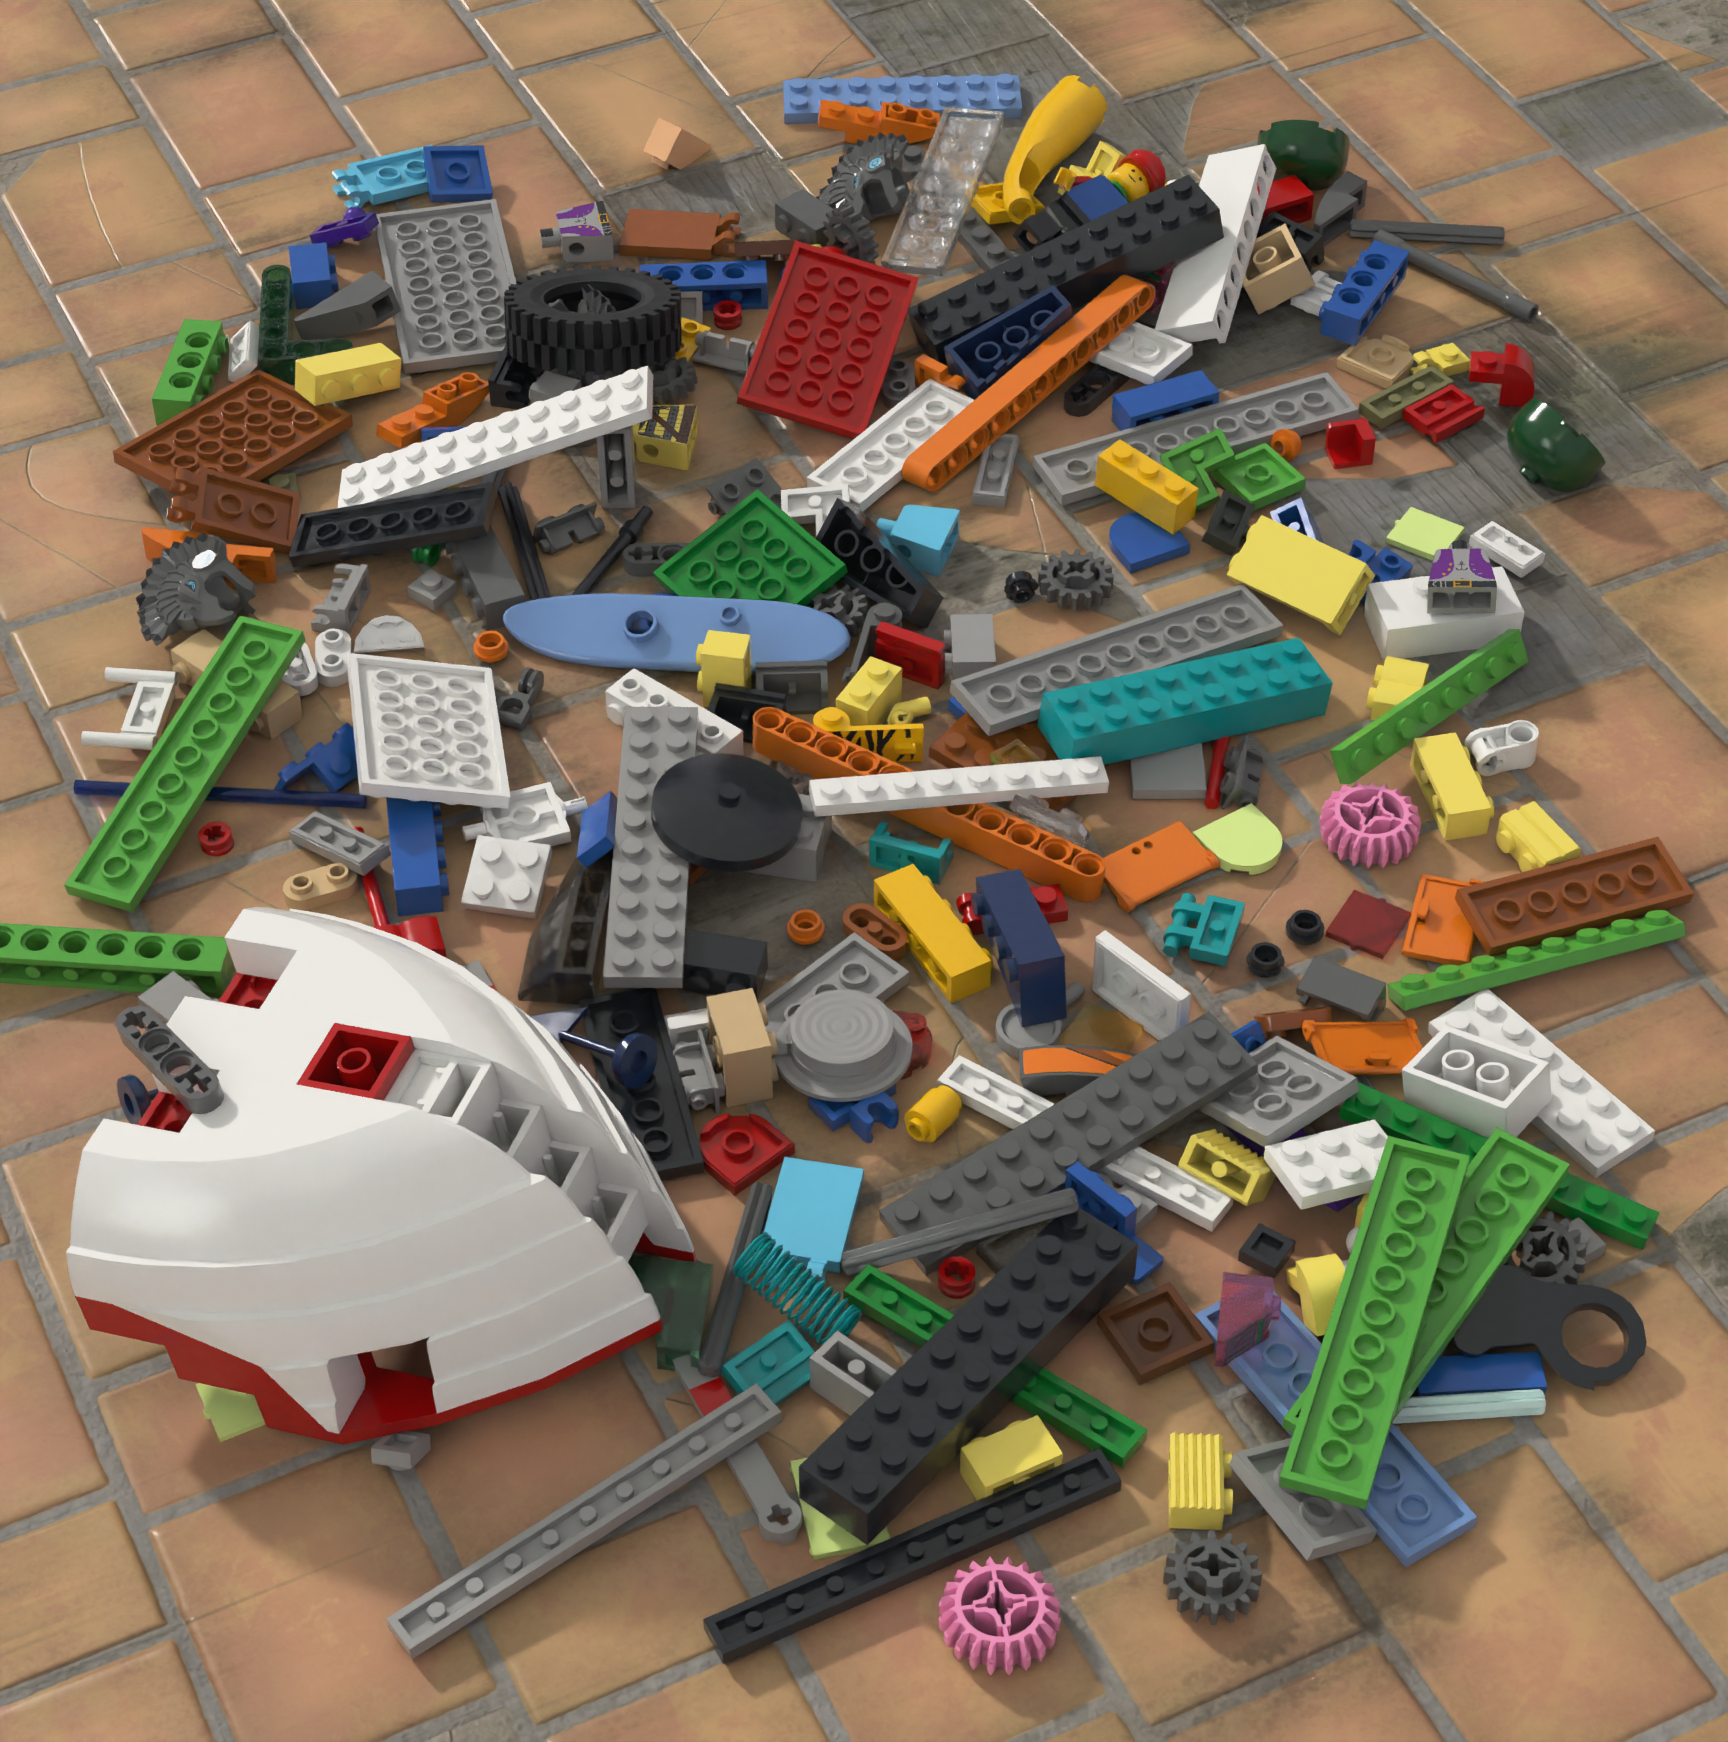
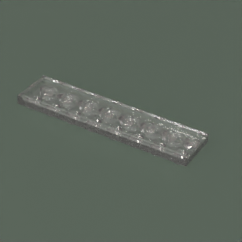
[881,107,1005,277]

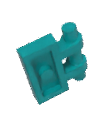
[1163,893,1245,966]

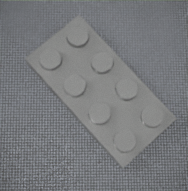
[760,932,910,1038]

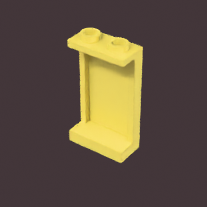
[1227,515,1375,635]

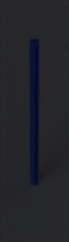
[74,780,367,809]

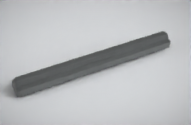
[1349,219,1505,245]

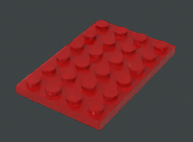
[737,240,919,439]

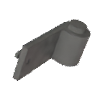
[842,602,902,683]

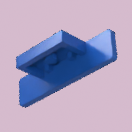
[274,723,358,795]
[1065,1161,1163,1285]

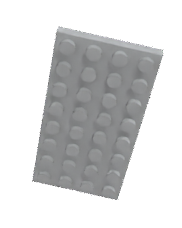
[375,199,516,374]

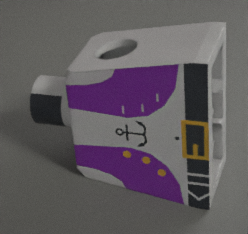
[539,201,614,262]
[1427,540,1497,613]

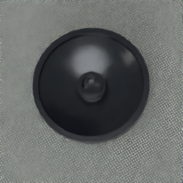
[651,753,803,872]

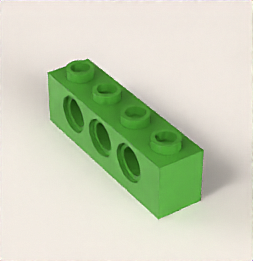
[152,319,229,425]

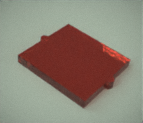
[1325,890,1411,960]

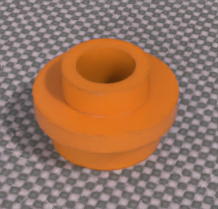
[1271,429,1302,462]
[473,631,509,663]
[787,909,825,945]

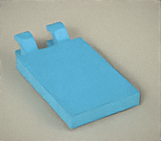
[332,144,433,209]
[763,1157,864,1294]

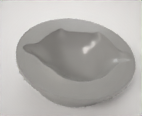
[774,989,913,1102]

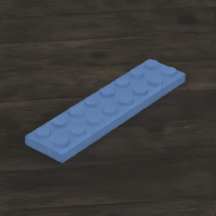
[783,74,1022,124]
[1194,1278,1477,1567]

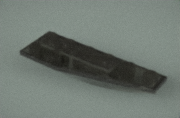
[518,848,614,1005]

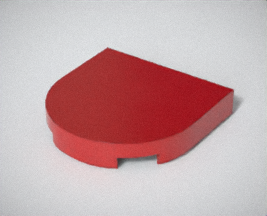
[698,1113,795,1196]

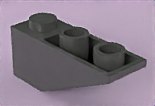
[293,270,401,346]

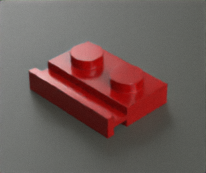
[1403,384,1485,444]
[875,621,945,690]

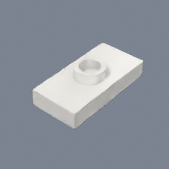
[228,321,260,383]
[1469,521,1545,578]

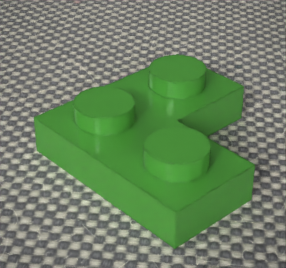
[1159,428,1235,513]

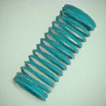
[733,1232,862,1345]

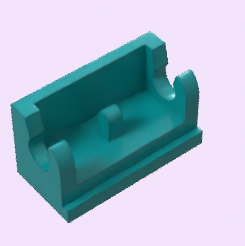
[869,821,954,885]

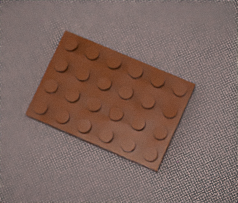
[113,369,353,501]

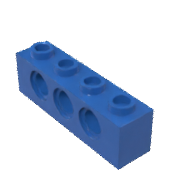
[1318,240,1410,346]
[639,260,768,311]

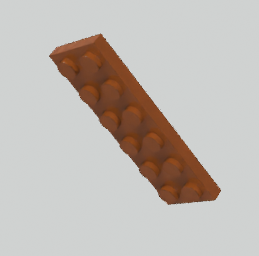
[1455,837,1694,956]

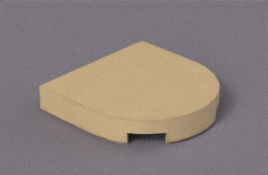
[1336,335,1414,389]

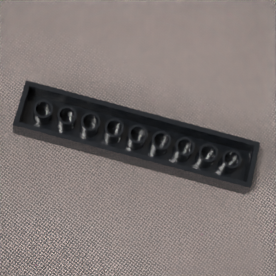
[908,175,1224,366]
[799,1208,1138,1545]

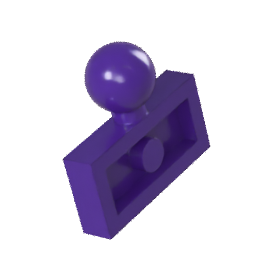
[309,207,379,248]

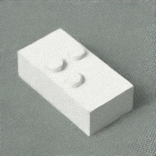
[1364,566,1524,661]

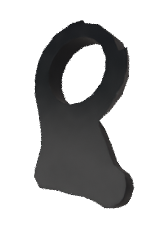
[1454,1265,1647,1391]

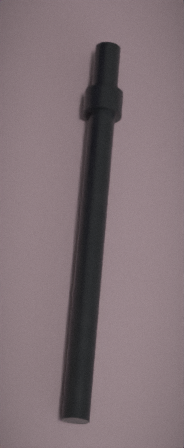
[571,506,653,595]

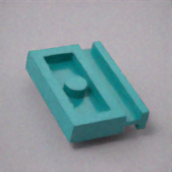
[721,1320,815,1406]

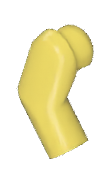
[887,696,931,725]

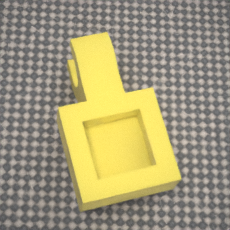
[1410,343,1470,376]

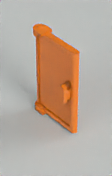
[1103,821,1220,913]
[1401,874,1484,966]
[1302,1018,1423,1075]

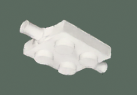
[462,782,588,847]

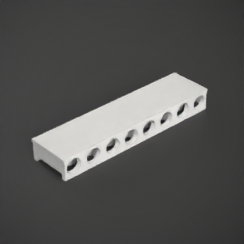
[1155,144,1276,344]

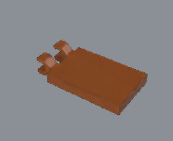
[619,209,741,260]
[166,467,301,555]

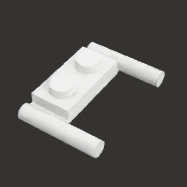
[81,667,178,750]

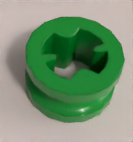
[412,544,442,567]

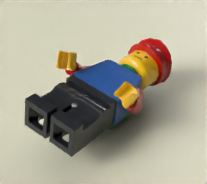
[1012,149,1166,252]

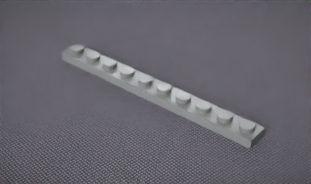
[386,1384,783,1659]

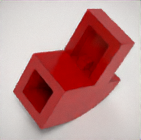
[1469,343,1535,407]

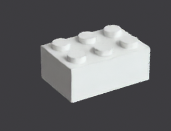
[1402,1025,1552,1138]

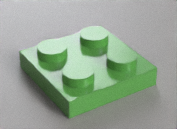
[1211,442,1306,511]

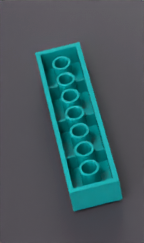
[1037,638,1333,765]

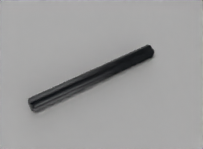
[498,482,551,600]

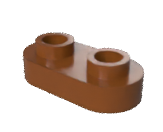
[842,903,908,960]
[1254,1007,1333,1039]

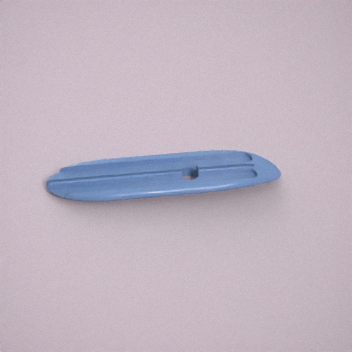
[503,593,851,675]

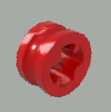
[713,300,742,330]
[198,821,234,856]
[938,1256,976,1299]

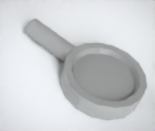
[995,982,1085,1059]

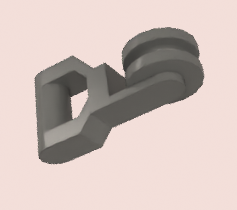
[496,667,544,731]

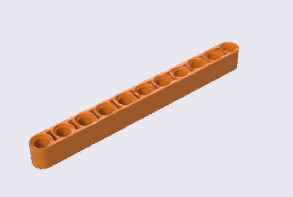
[902,275,1155,492]
[753,707,1106,902]

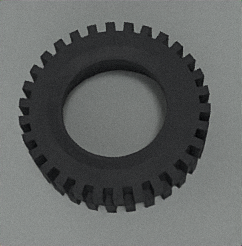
[504,266,682,375]

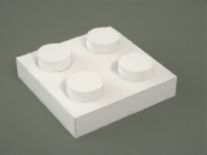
[461,835,553,919]

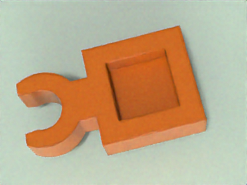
[915,354,966,396]

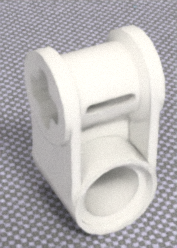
[1464,720,1539,776]

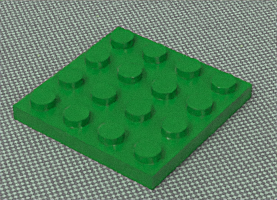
[653,489,848,606]

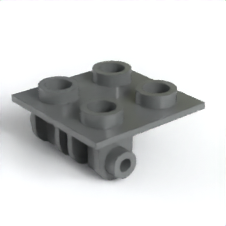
[706,458,782,515]

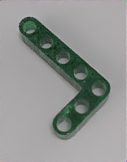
[258,265,353,385]

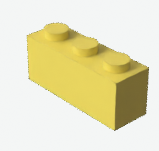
[295,343,401,406]
[1410,732,1494,841]

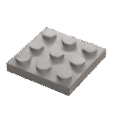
[1198,1036,1359,1147]

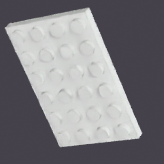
[347,653,511,809]

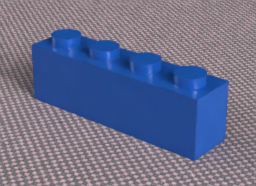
[386,797,450,917]

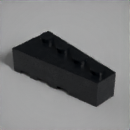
[815,498,944,628]

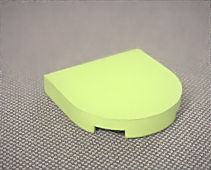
[1192,803,1282,875]

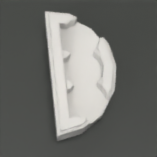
[354,615,425,654]

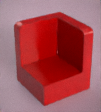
[1325,418,1376,469]

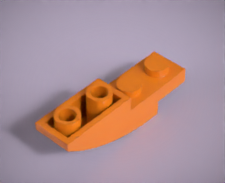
[818,100,940,144]
[376,372,489,448]
[141,527,278,589]

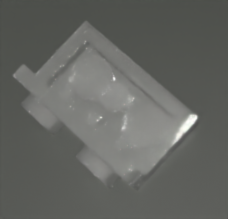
[1009,794,1091,848]

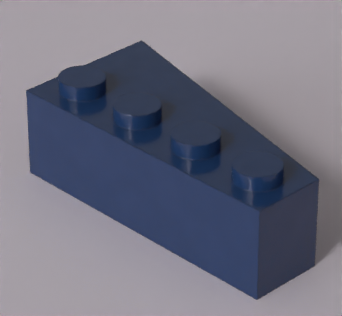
[943,285,1073,400]
[971,869,1067,1027]

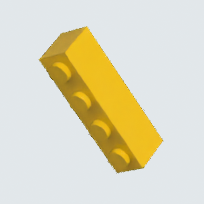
[874,864,994,1004]

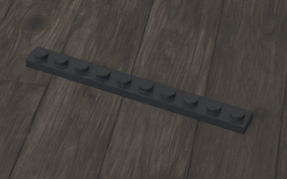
[703,1448,1122,1664]

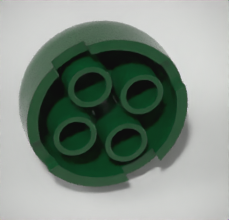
[1257,120,1350,190]
[1507,398,1606,492]

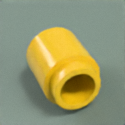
[904,1085,962,1143]

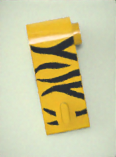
[813,707,924,762]

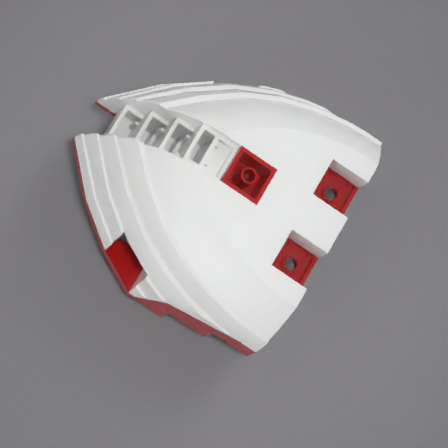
[66,907,697,1445]

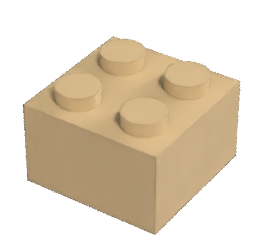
[1238,224,1316,315]
[706,988,779,1107]

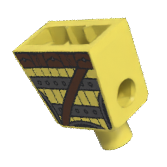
[633,404,698,470]

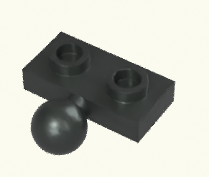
[1201,490,1255,556]

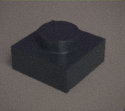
[1238,1223,1296,1279]

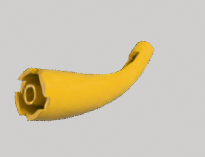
[1003,75,1108,225]

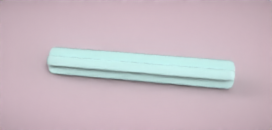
[1393,1389,1546,1424]

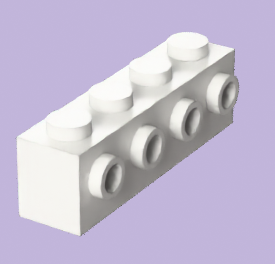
[605,668,744,756]

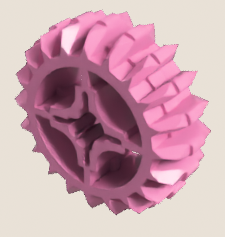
[1319,780,1421,869]
[939,1556,1061,1676]

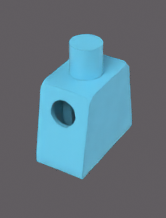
[876,505,960,577]

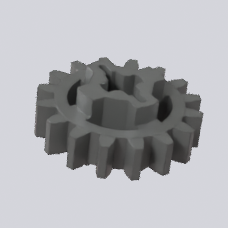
[823,204,879,264]
[639,355,698,405]
[1038,549,1114,611]
[806,585,870,637]
[1504,1211,1586,1285]
[1163,1530,1262,1625]

